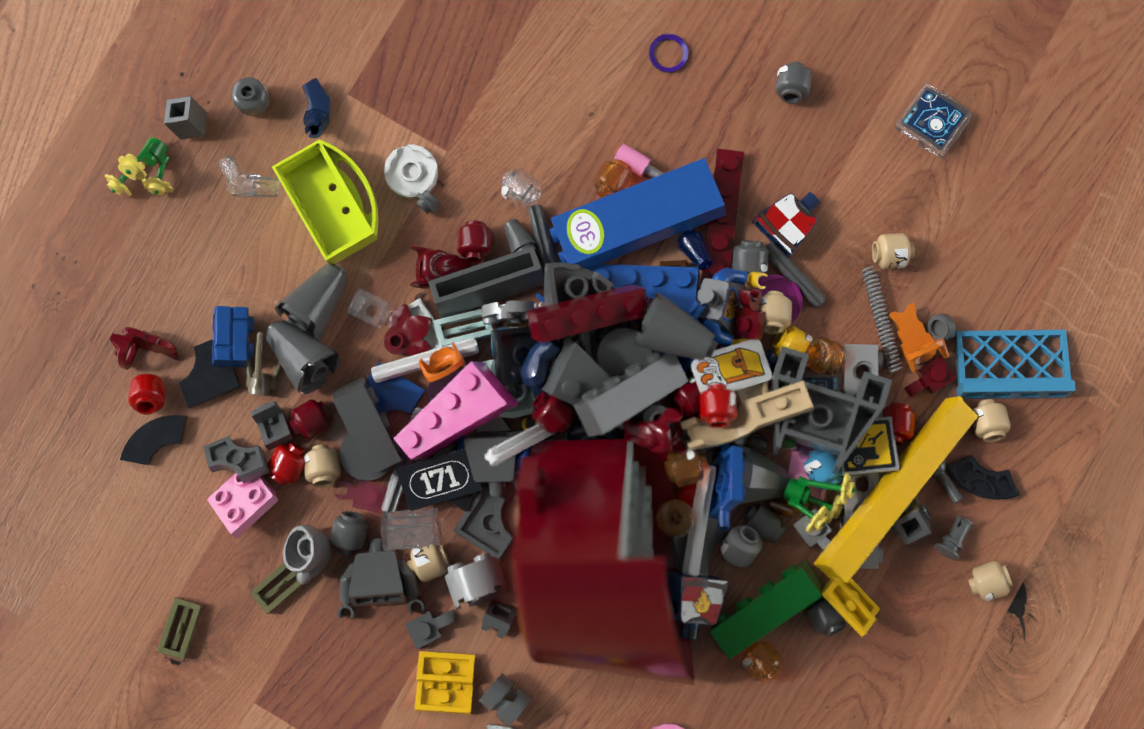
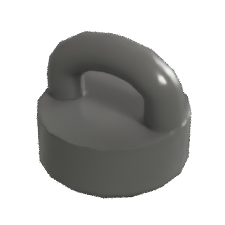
[927,313,956,341]

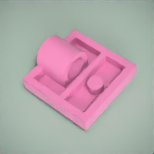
[207,473,279,538]

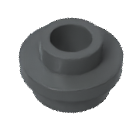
[416,190,441,215]

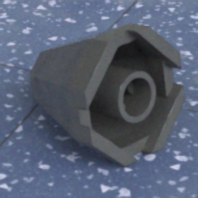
[730,446,790,504]

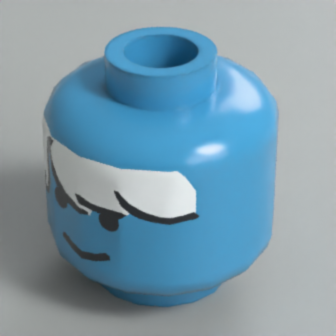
[803,449,843,490]

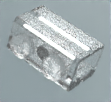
[380,508,441,551]

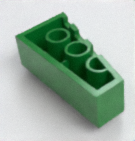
[709,559,825,660]

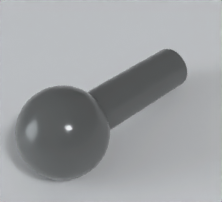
[931,460,964,505]

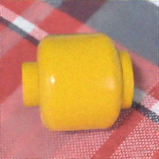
[772,326,815,363]

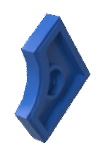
[367,362,425,414]

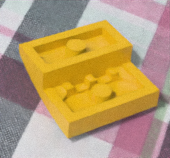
[822,578,880,637]
[414,651,475,715]

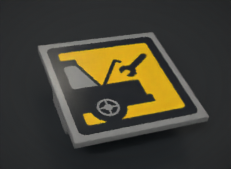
[841,417,900,476]

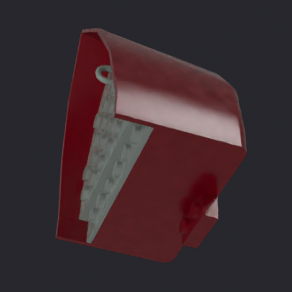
[511,439,694,685]

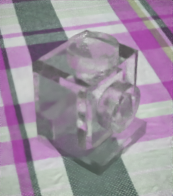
[347,288,393,329]

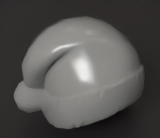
[283,525,332,584]

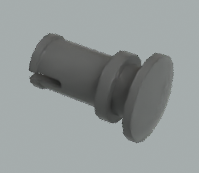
[934,515,974,561]

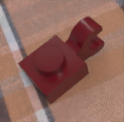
[733,289,765,340]
[904,355,956,397]

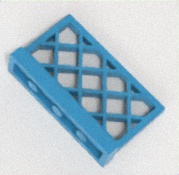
[954,330,1076,399]

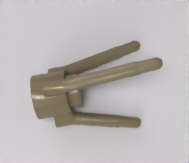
[246,332,282,396]

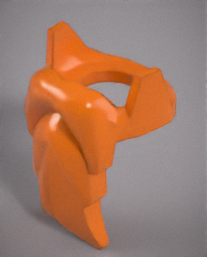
[889,303,950,373]
[418,342,465,382]

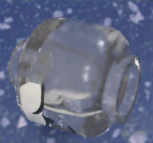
[501,168,541,209]

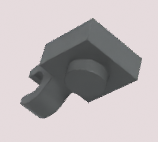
[405,610,457,649]

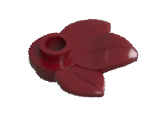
[384,304,432,356]

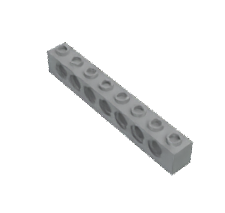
[840,344,883,569]

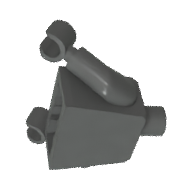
[337,538,425,619]

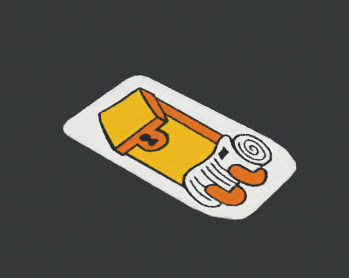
[691,339,772,393]

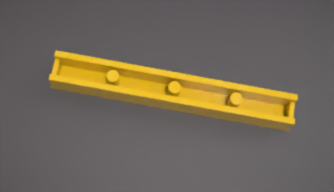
[814,396,978,583]

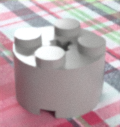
[445,553,509,609]

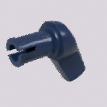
[302,78,330,139]
[521,339,562,398]

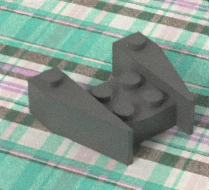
[771,346,892,474]

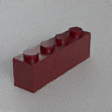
[527,285,648,343]

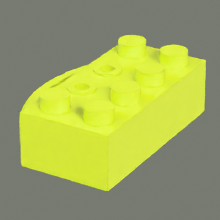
[272,139,379,266]

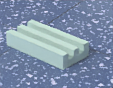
[432,309,493,347]

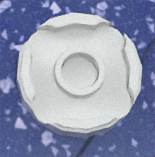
[384,144,439,199]

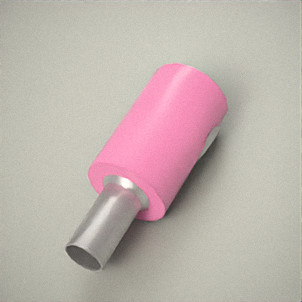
[613,143,664,178]

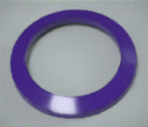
[649,34,688,73]

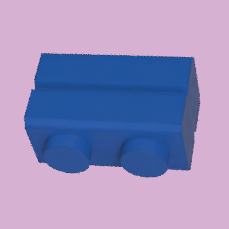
[212,306,254,367]

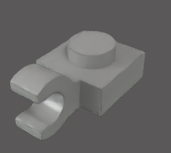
[792,509,832,552]

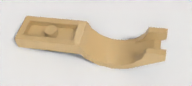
[680,381,813,450]

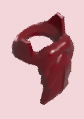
[410,246,473,289]
[109,327,179,370]
[622,407,687,454]

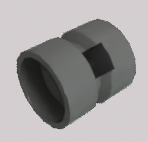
[479,673,532,727]

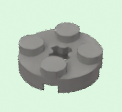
[482,301,536,325]

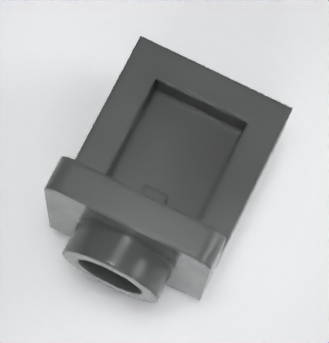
[251,401,294,450]

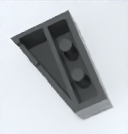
[541,339,624,429]
[333,376,403,475]

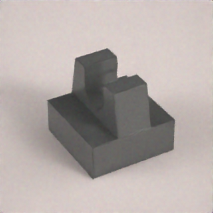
[481,599,517,638]

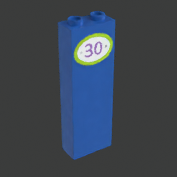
[549,158,726,269]

